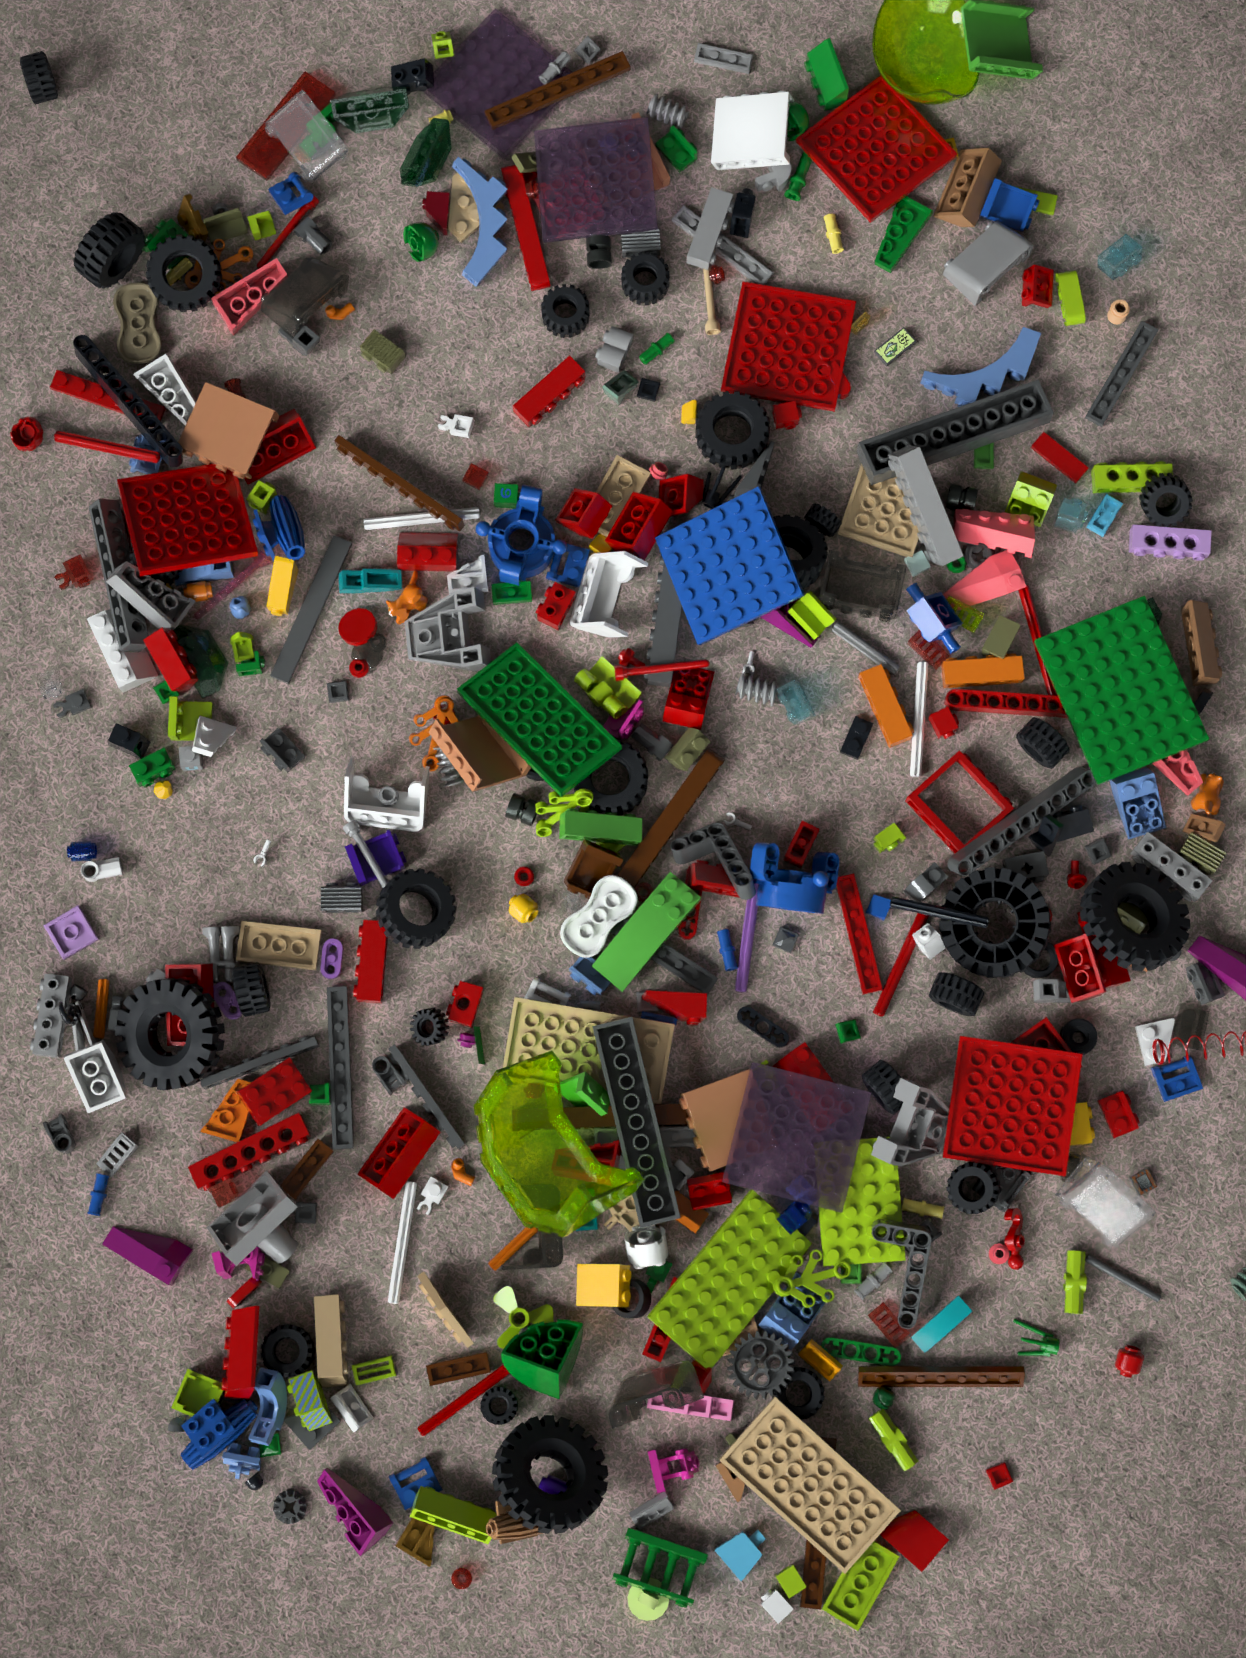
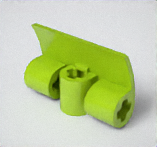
[574,656,641,719]

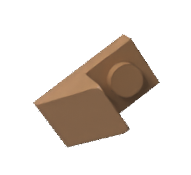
[1183,814,1226,842]
[715,1462,745,1502]

